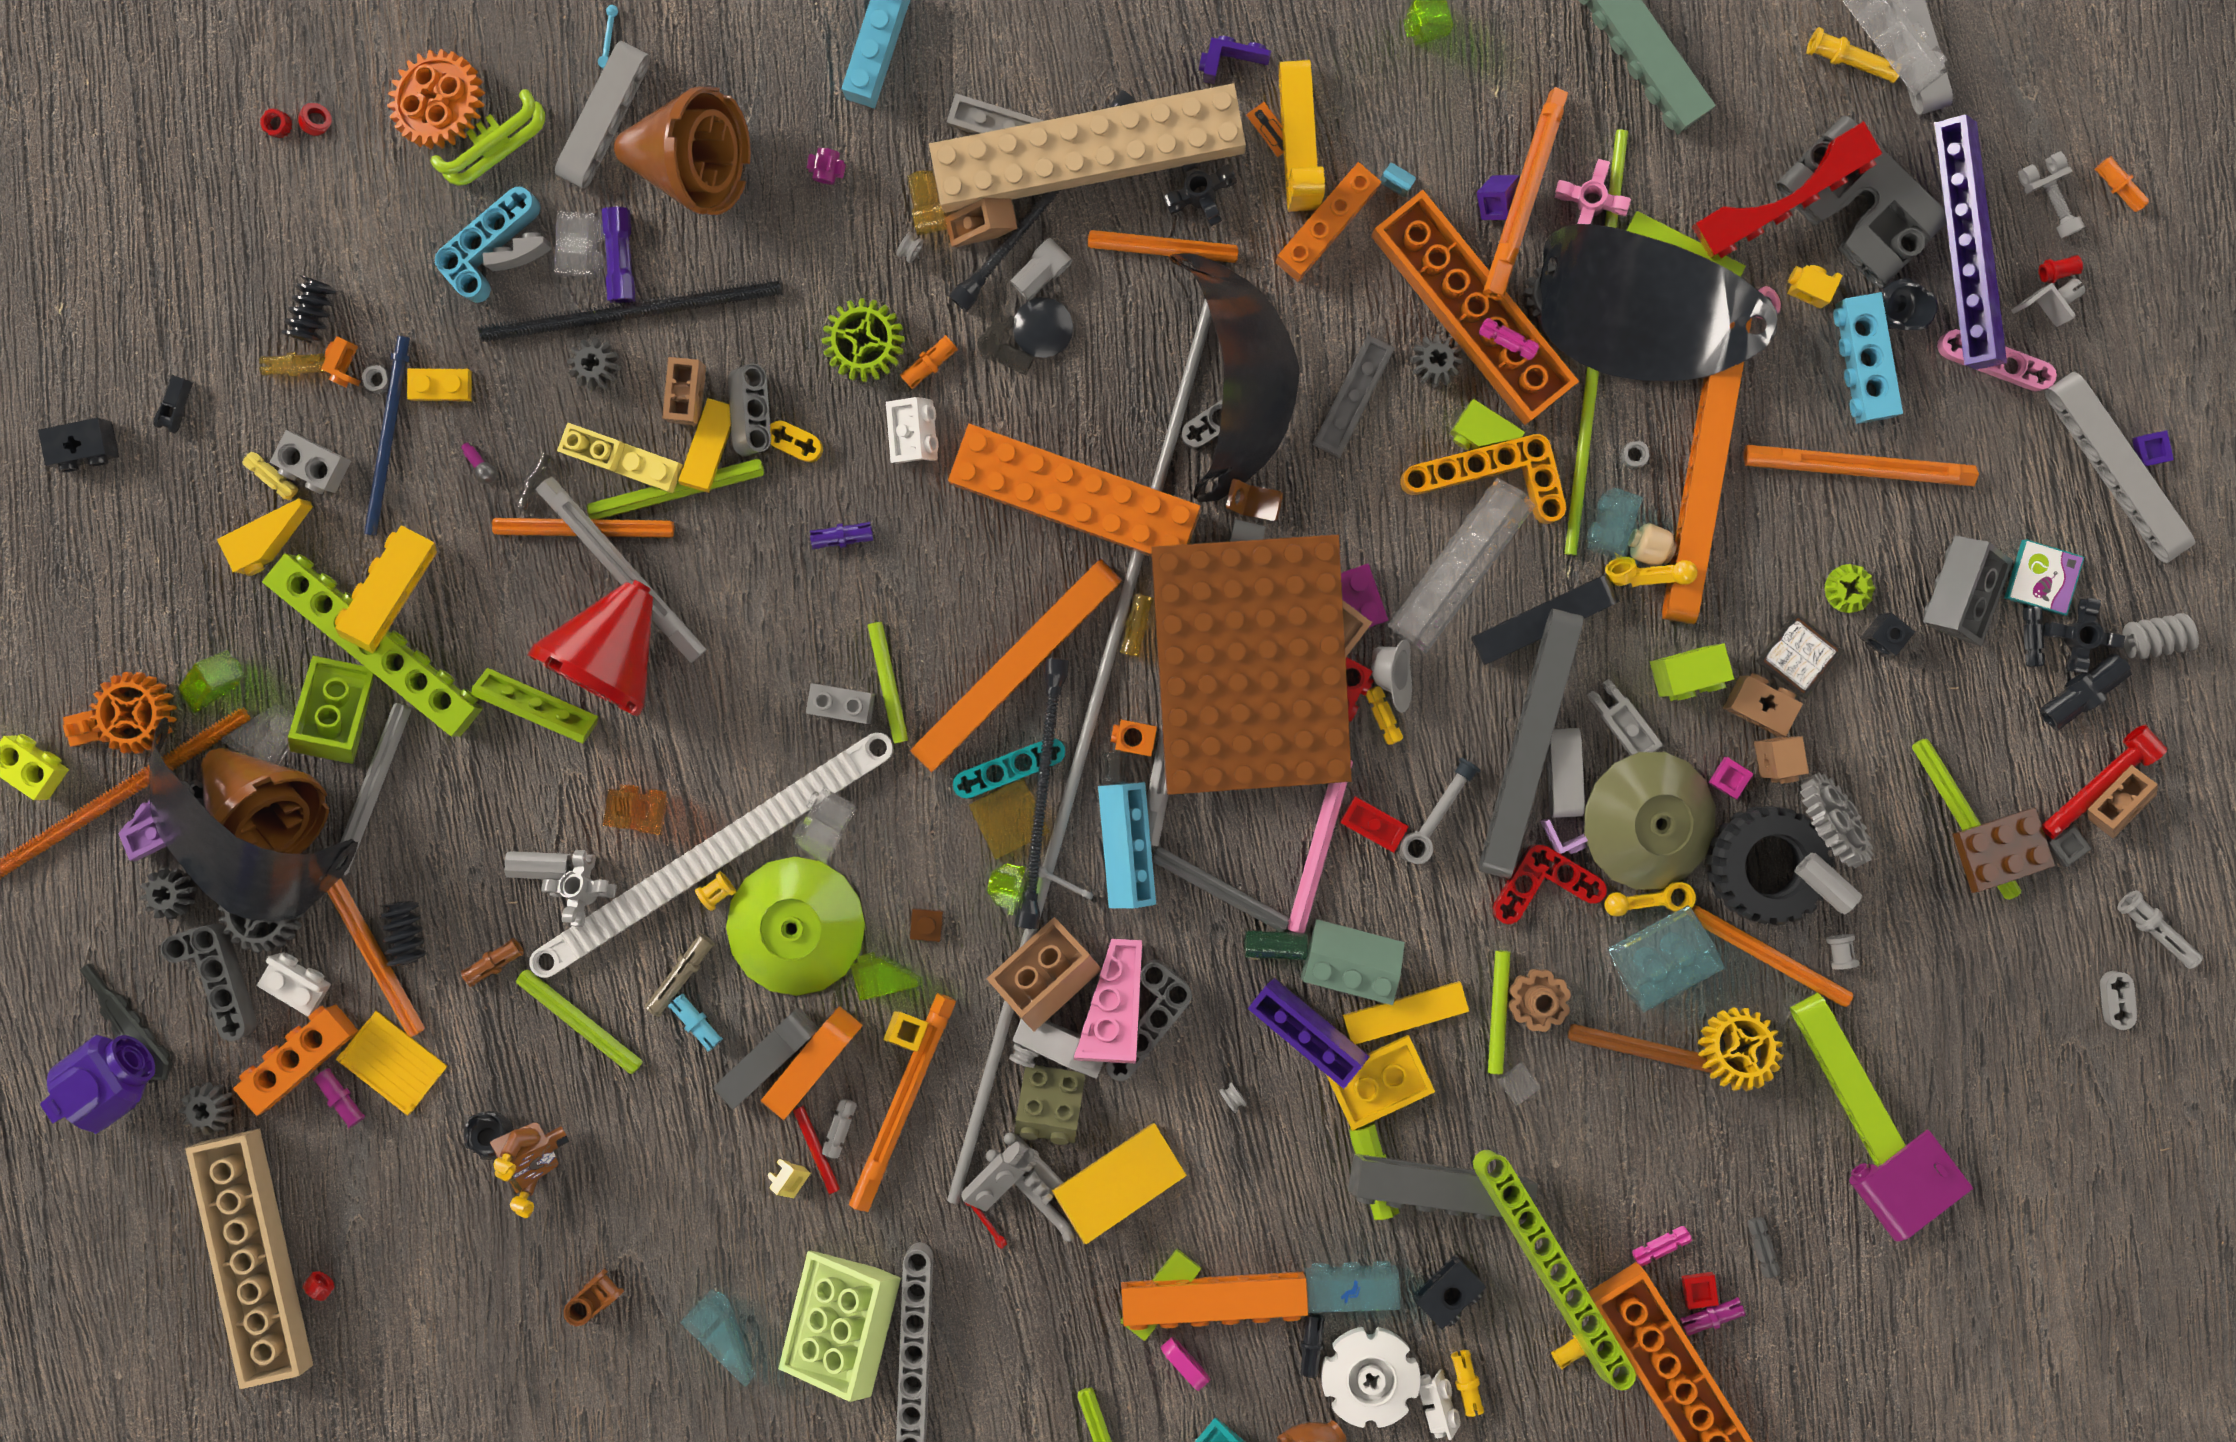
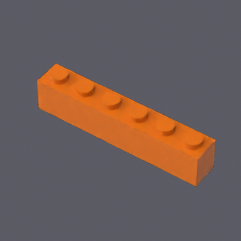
[1121,1272,1308,1330]

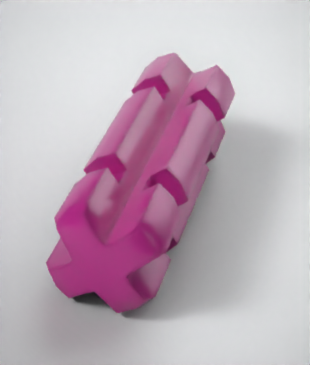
[1479,318,1539,360]
[1632,1226,1692,1267]

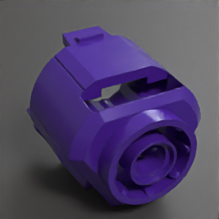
[40,1035,155,1134]

